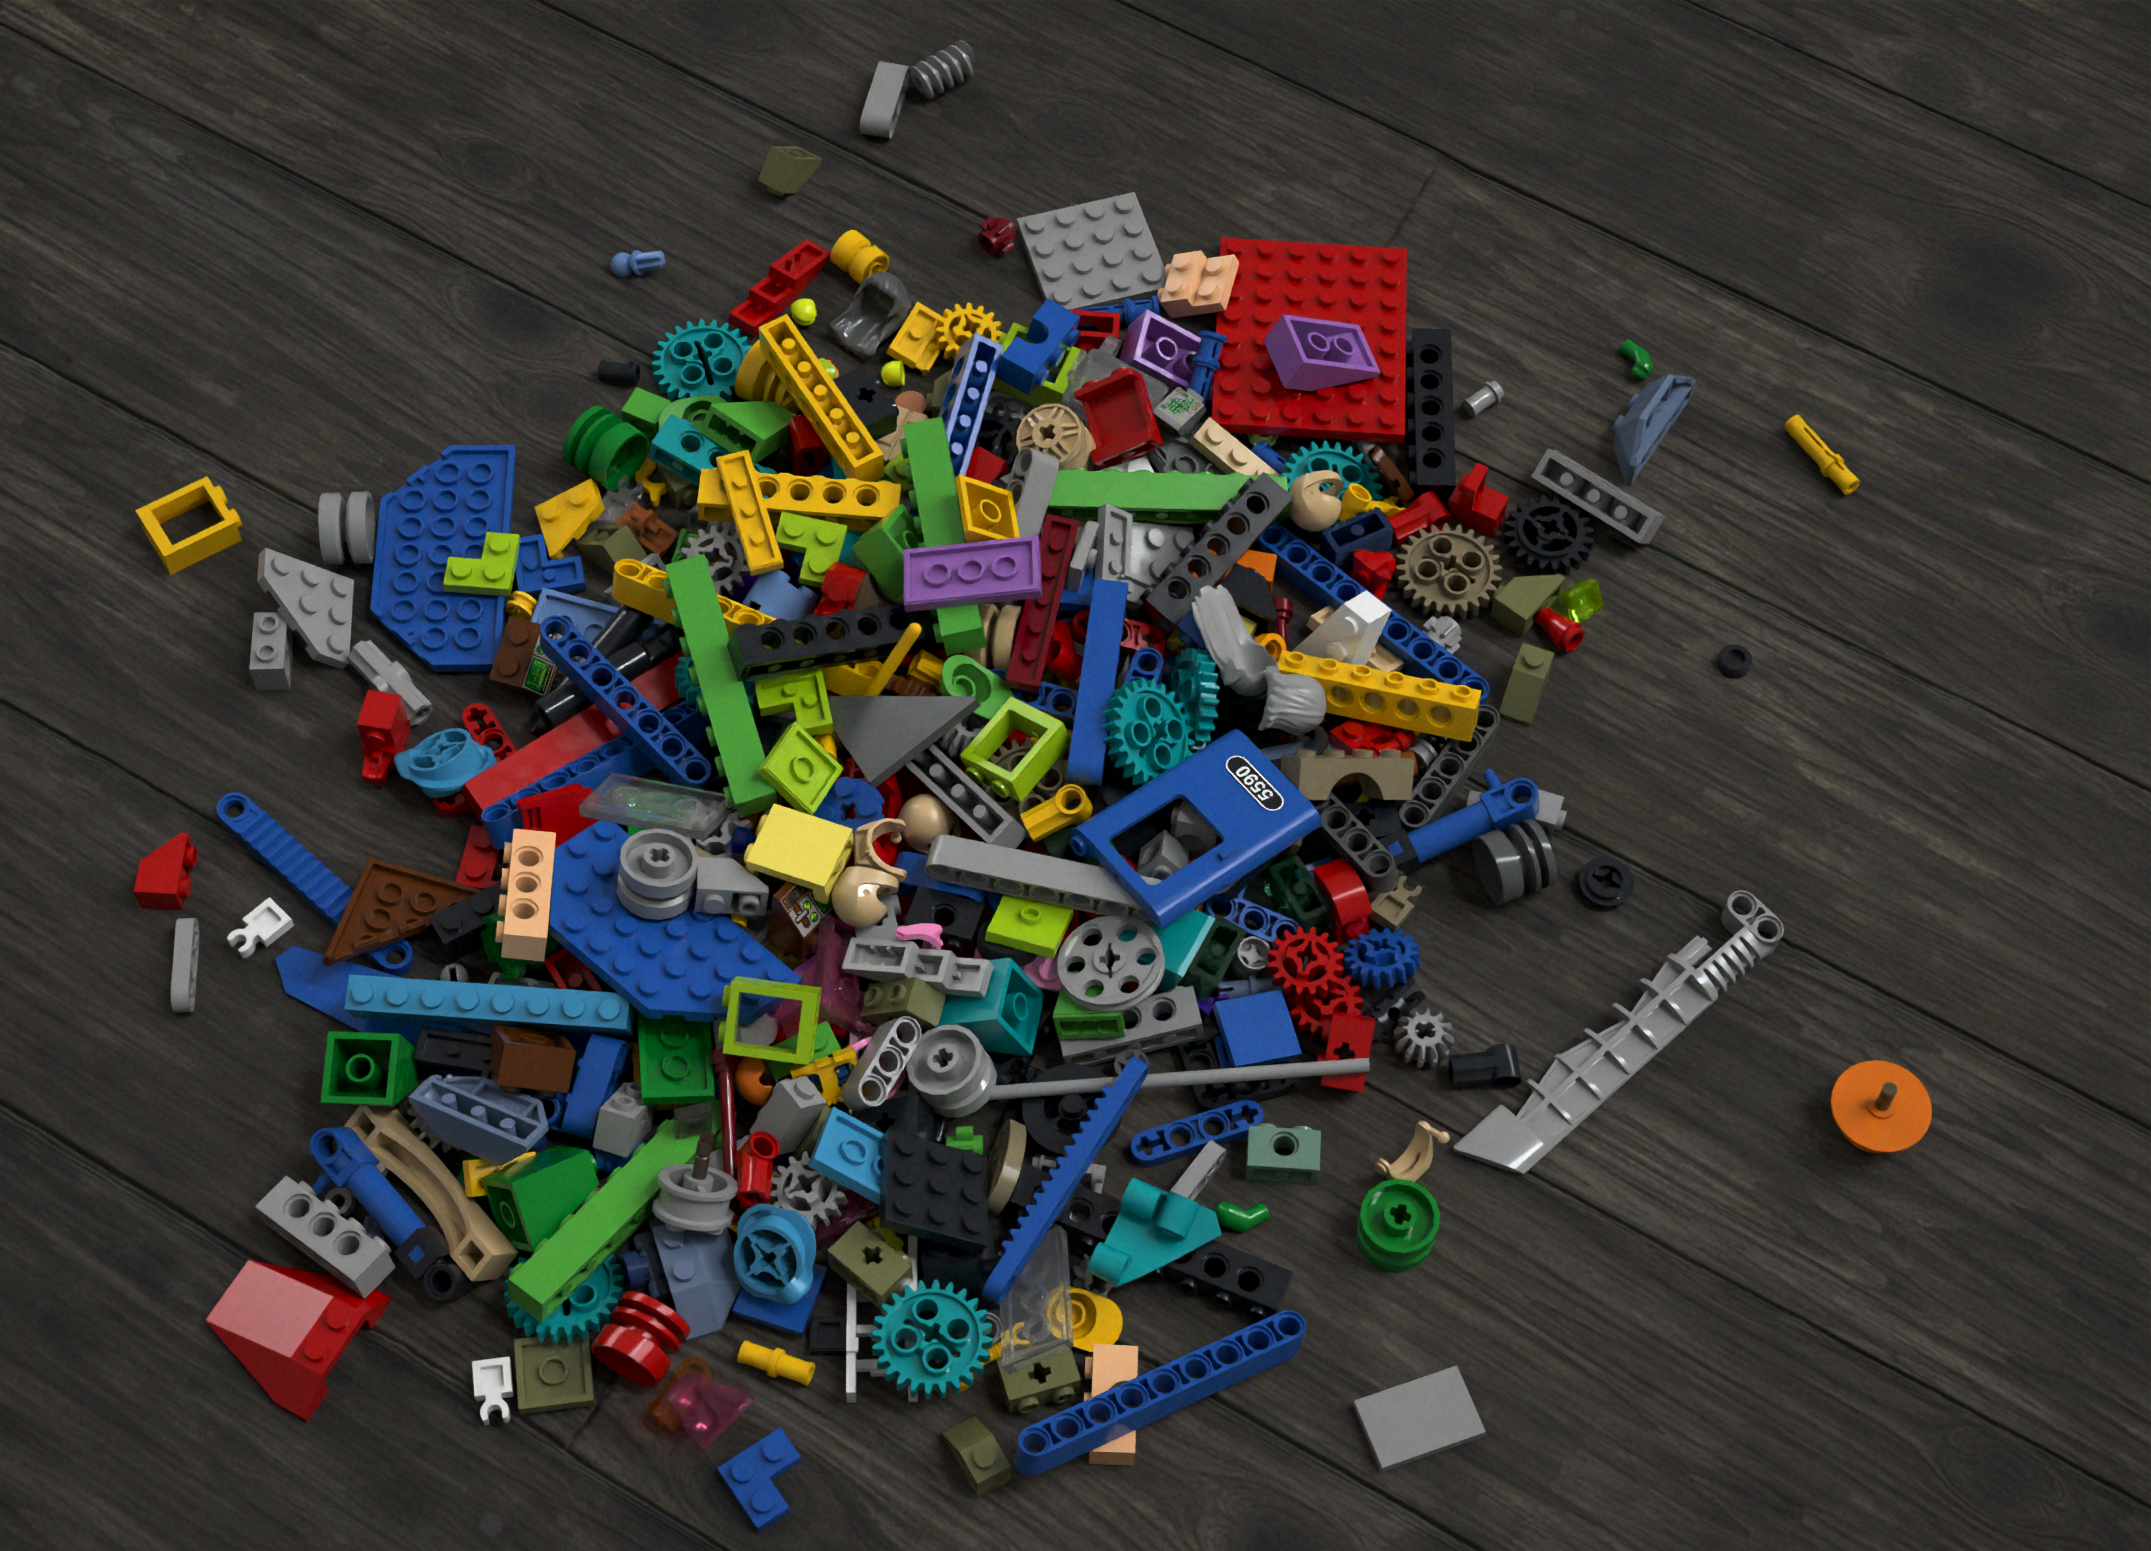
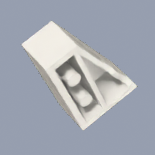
[1292,590,1392,687]

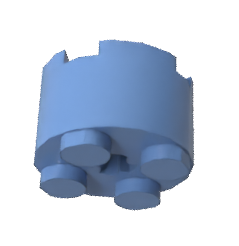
[742,570,819,621]

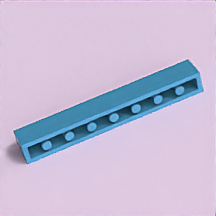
[344,974,637,1037]

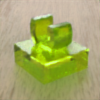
[1561,577,1604,623]

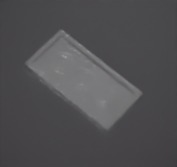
[579,773,736,840]
[998,1226,1074,1374]

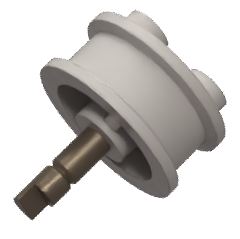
[652,1131,738,1235]

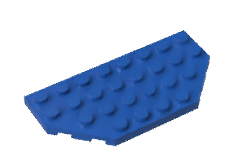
[370,445,517,672]
[549,816,803,1024]

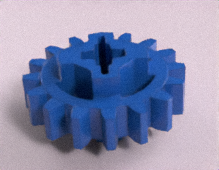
[1344,928,1421,989]

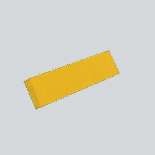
[716,450,784,576]

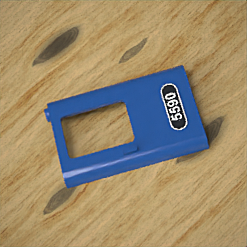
[1070,729,1321,929]

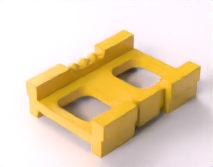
[788,1046,867,1107]

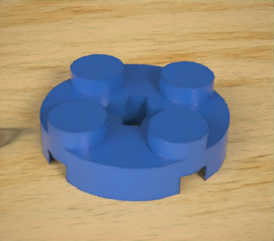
[814,777,885,837]

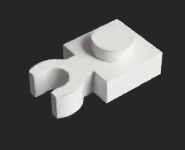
[227,897,294,959]
[472,1356,514,1426]

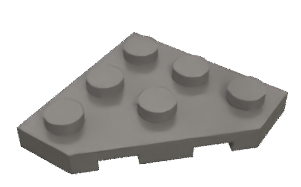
[1126,522,1194,620]
[257,548,354,669]

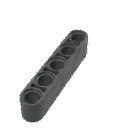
[1399,705,1500,833]
[1309,792,1399,893]

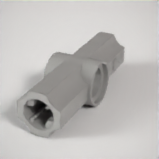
[347,640,433,726]

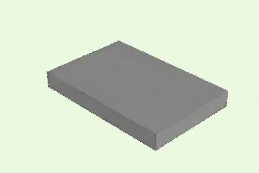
[1353,1365,1486,1472]

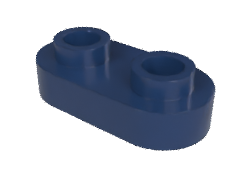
[616,1250,651,1291]

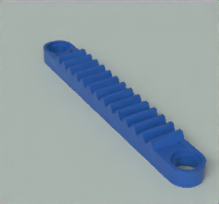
[216,792,415,976]
[982,1056,1150,1305]

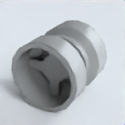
[1230,936,1271,980]

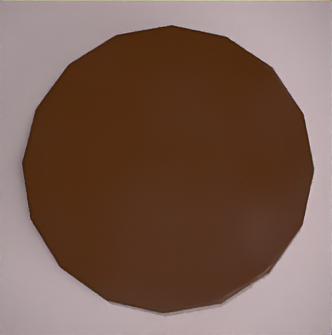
[1367,445,1415,503]

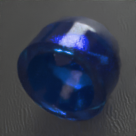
[730,825,757,855]

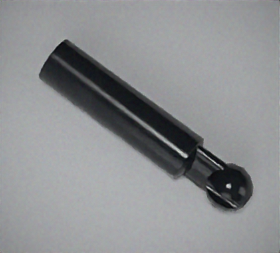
[529,604,654,738]
[535,623,685,730]

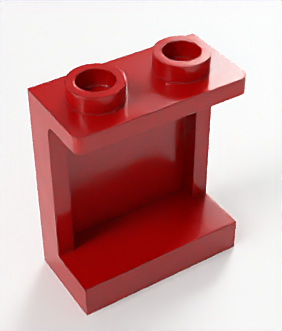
[1073,367,1164,469]

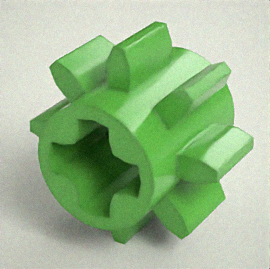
[947,1126,983,1155]

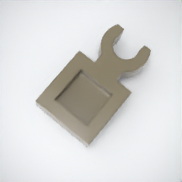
[1368,875,1422,933]

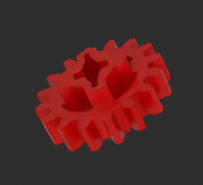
[1267,926,1344,1002]
[1286,975,1363,1042]

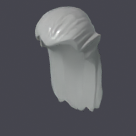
[1191,584,1280,696]

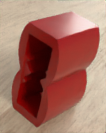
[786,414,828,477]

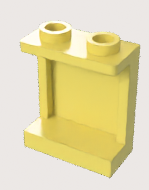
[744,803,854,904]

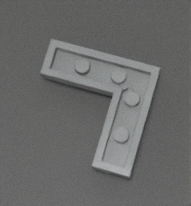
[1095,503,1179,612]

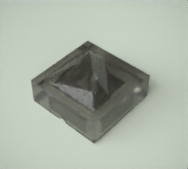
[673,1101,713,1140]

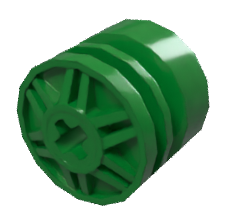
[562,405,649,492]

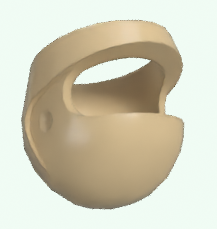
[1288,470,1343,532]
[898,793,961,856]
[831,866,899,928]

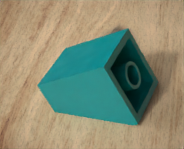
[1096,909,1215,993]
[925,958,1045,1056]

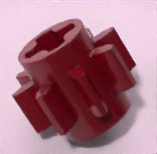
[978,216,1016,255]

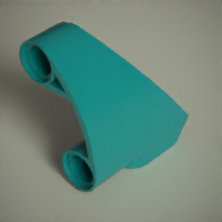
[1087,1177,1222,1286]

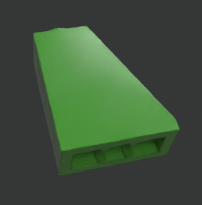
[699,401,796,465]

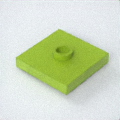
[757,721,844,816]
[985,894,1074,959]

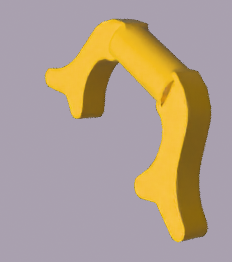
[635,450,686,507]

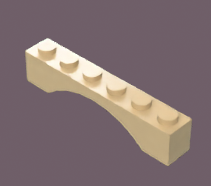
[344,1105,519,1282]

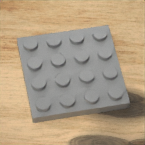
[1017,192,1167,310]

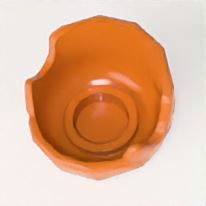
[734,1056,773,1106]

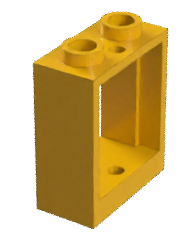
[135,476,243,575]

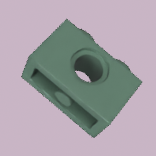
[1245,1123,1321,1185]

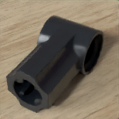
[1448,1044,1522,1090]

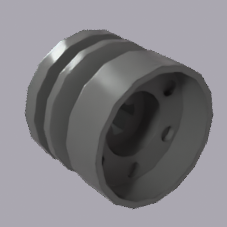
[1472,818,1557,905]

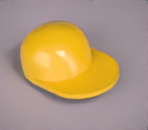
[1042,1286,1123,1352]

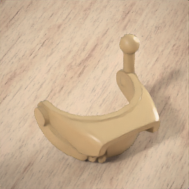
[854,818,907,882]
[1375,1121,1450,1182]

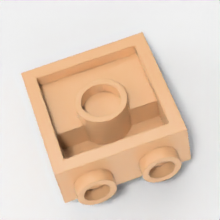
[1157,250,1240,318]

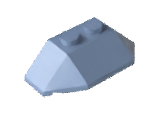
[1612,374,1696,486]
[408,1075,549,1166]
[647,1213,742,1343]

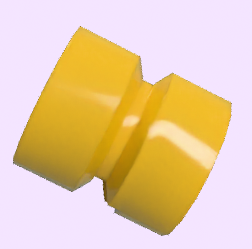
[830,230,890,285]

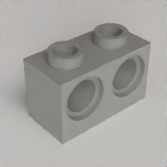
[249,612,295,691]

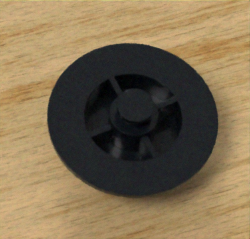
[1022,1064,1122,1156]

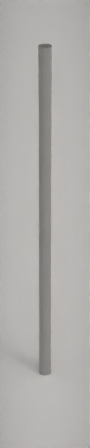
[989,1058,1370,1100]

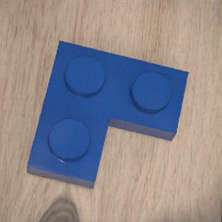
[515,534,586,598]
[717,1427,802,1533]

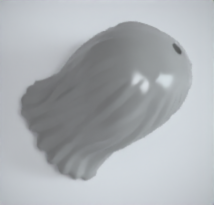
[1258,666,1327,735]

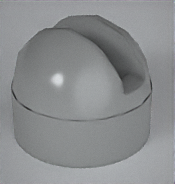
[440,964,470,983]

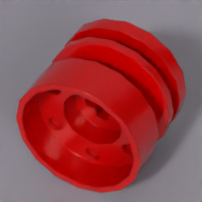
[591,1291,691,1388]

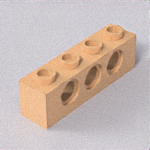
[495,829,556,962]

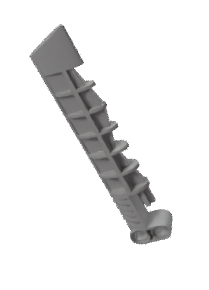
[1453,890,1784,1174]

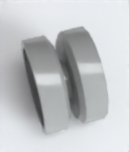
[318,491,376,565]
[616,828,698,920]
[906,1025,997,1118]

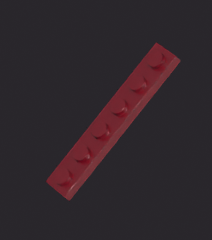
[1005,514,1079,694]

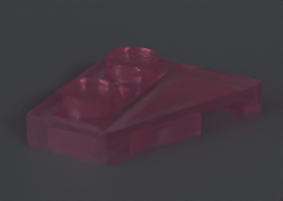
[662,1370,755,1450]

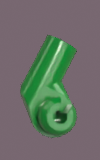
[1619,339,1654,381]
[1214,1201,1270,1233]

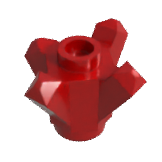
[1345,549,1397,601]

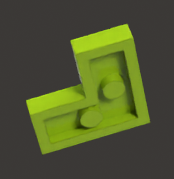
[775,511,847,588]
[443,532,521,597]
[754,669,834,736]

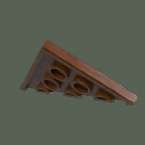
[323,858,482,966]

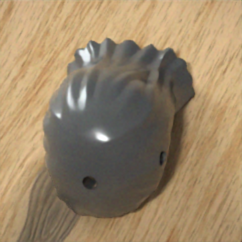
[828,272,911,361]

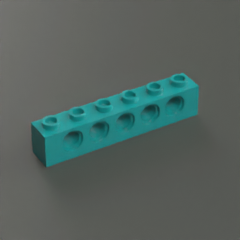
[648,414,830,503]

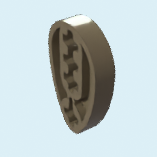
[988,1118,1027,1217]

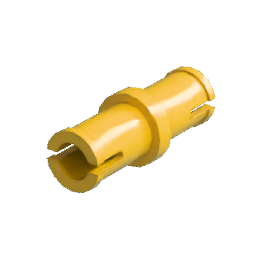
[737,1340,815,1386]

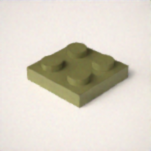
[514,1331,595,1415]

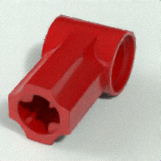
[1387,491,1452,546]
[1045,620,1083,683]
[734,1130,780,1208]

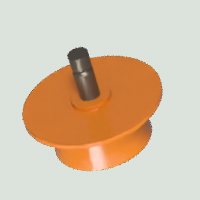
[1831,1060,1932,1153]

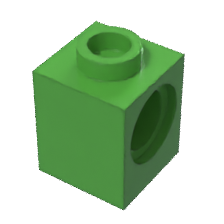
[621,387,671,441]

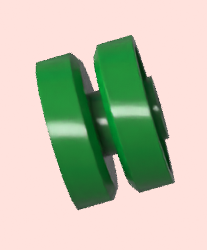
[1356,1179,1440,1273]

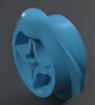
[394,728,498,797]
[733,1203,816,1305]

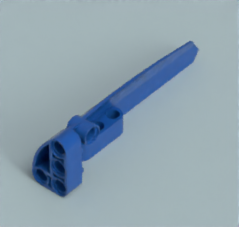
[275,946,634,1141]

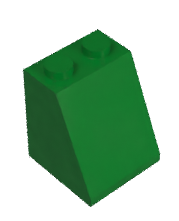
[320,1031,419,1107]
[481,1145,599,1252]

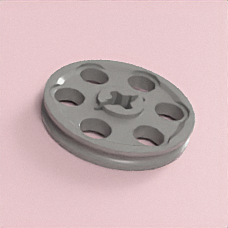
[1057,915,1165,1013]

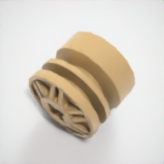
[1016,403,1096,471]

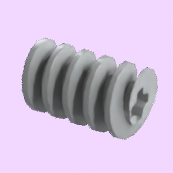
[908,40,976,100]

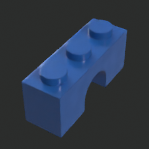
[995,298,1080,395]

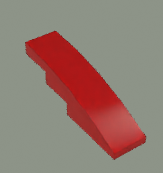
[728,239,831,337]

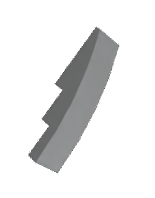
[841,937,994,998]

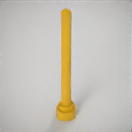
[839,623,922,751]

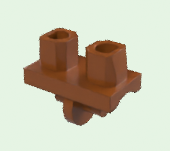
[613,502,679,560]

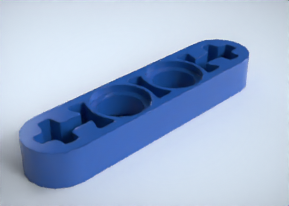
[1130,1100,1264,1168]

